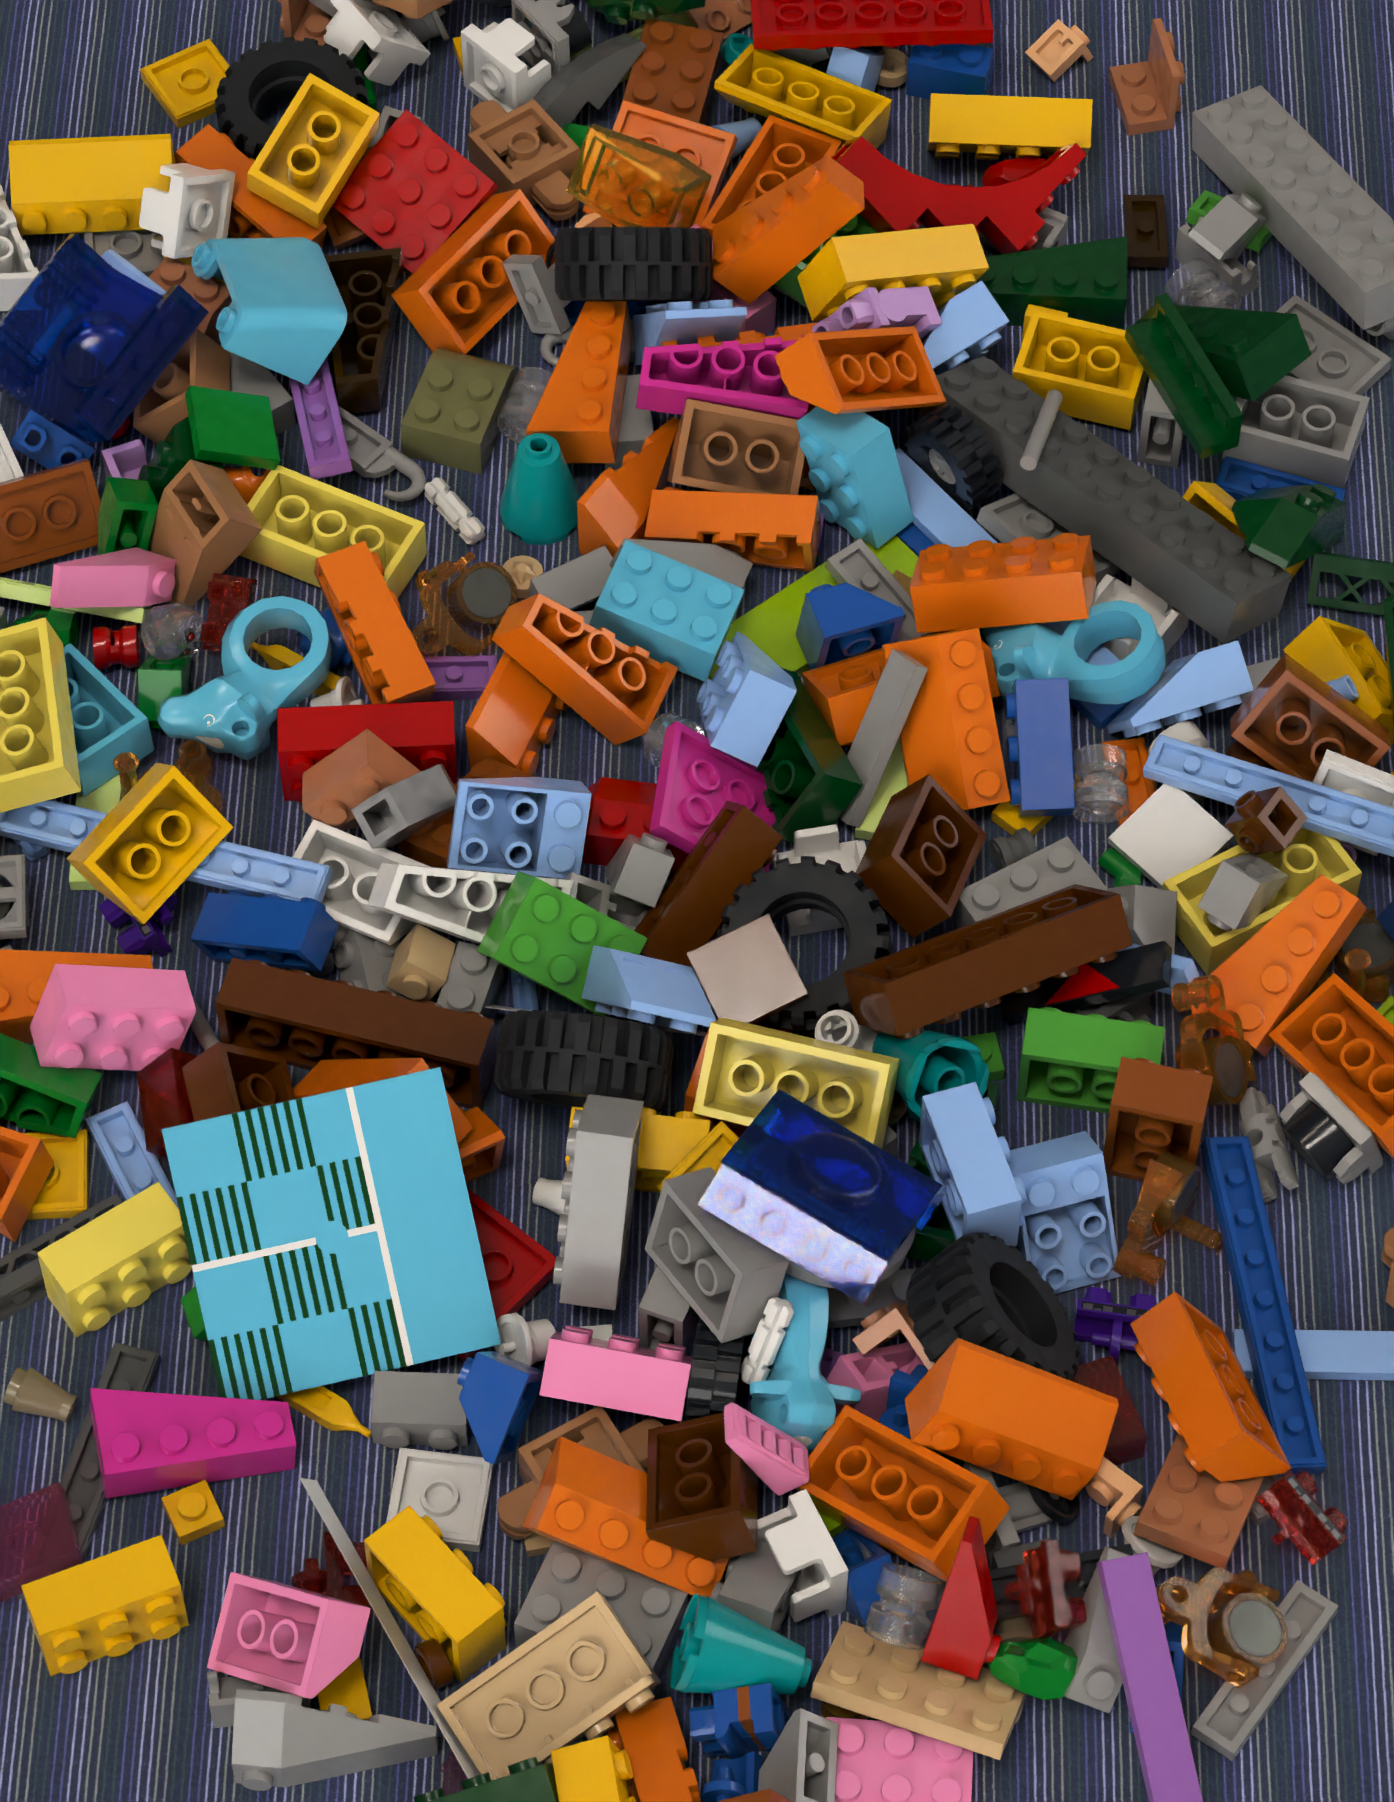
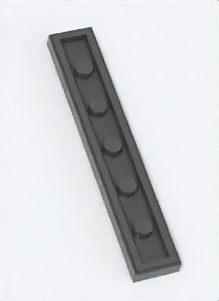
[17,1342,161,1600]

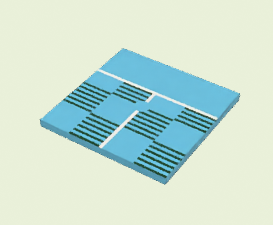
[161,1067,501,1400]

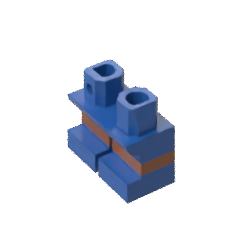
[689,1683,792,1759]

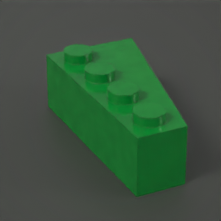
[0,1033,103,1138]

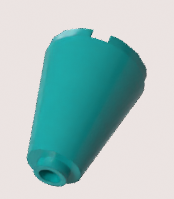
[499,433,581,545]
[872,1029,989,1120]
[670,1594,812,1695]

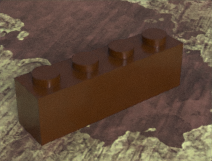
[634,800,783,970]

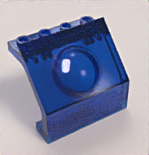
[0,233,209,442]
[697,1089,947,1305]

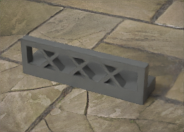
[0,1193,123,1322]

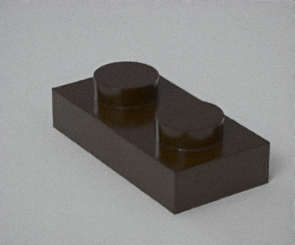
[1122,195,1169,267]

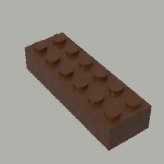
[843,884,1132,1039]
[215,957,496,1111]

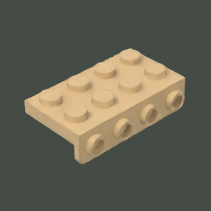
[436,1591,661,1781]
[810,1621,1027,1760]

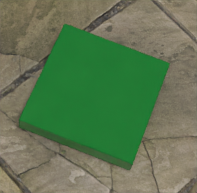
[185,385,280,470]

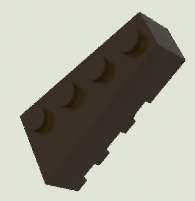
[324,247,404,414]

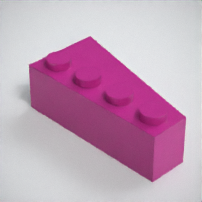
[636,335,808,420]
[90,1388,297,1499]

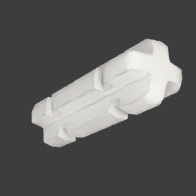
[424,477,485,545]
[740,1297,794,1384]

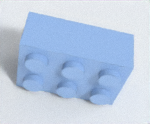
[919,1082,1027,1246]

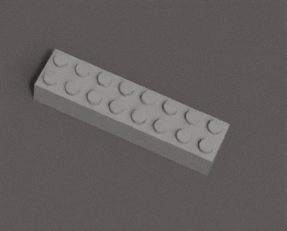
[1192,85,1394,330]

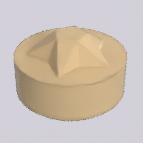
[877,48,909,87]
[501,555,543,598]

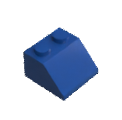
[795,583,905,670]
[457,1351,543,1465]

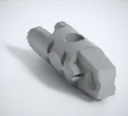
[1237,1087,1299,1203]

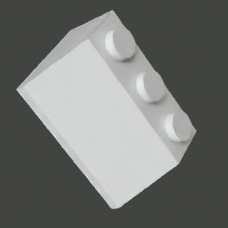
[293,819,430,945]

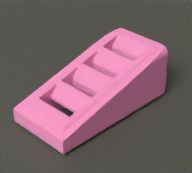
[724,1402,810,1496]

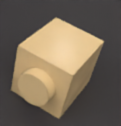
[386,923,456,1002]

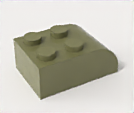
[401,348,521,475]

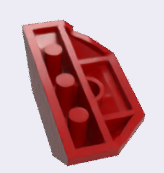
[582,777,689,875]

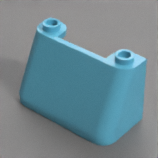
[191,237,348,385]

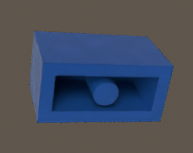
[906,44,994,99]

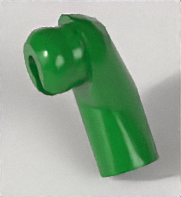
[1098,848,1143,887]

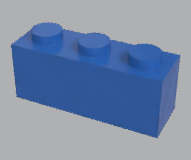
[1005,678,1075,817]
[190,890,339,972]

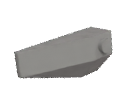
[231,1689,439,1791]

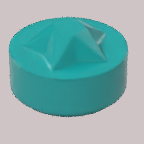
[722,33,753,65]

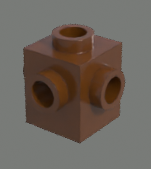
[1225,786,1308,855]

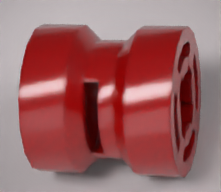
[93,625,140,670]

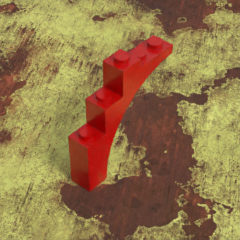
[831,136,1087,254]

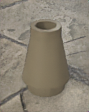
[3,1367,78,1423]

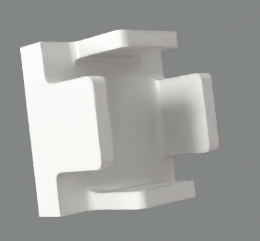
[324,0,431,86]
[461,18,552,113]
[139,163,236,259]
[1091,574,1189,660]
[772,825,866,937]
[757,1489,849,1622]

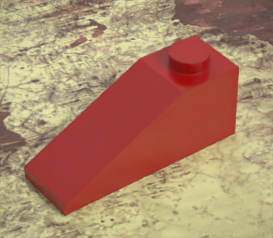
[921,1516,1002,1680]

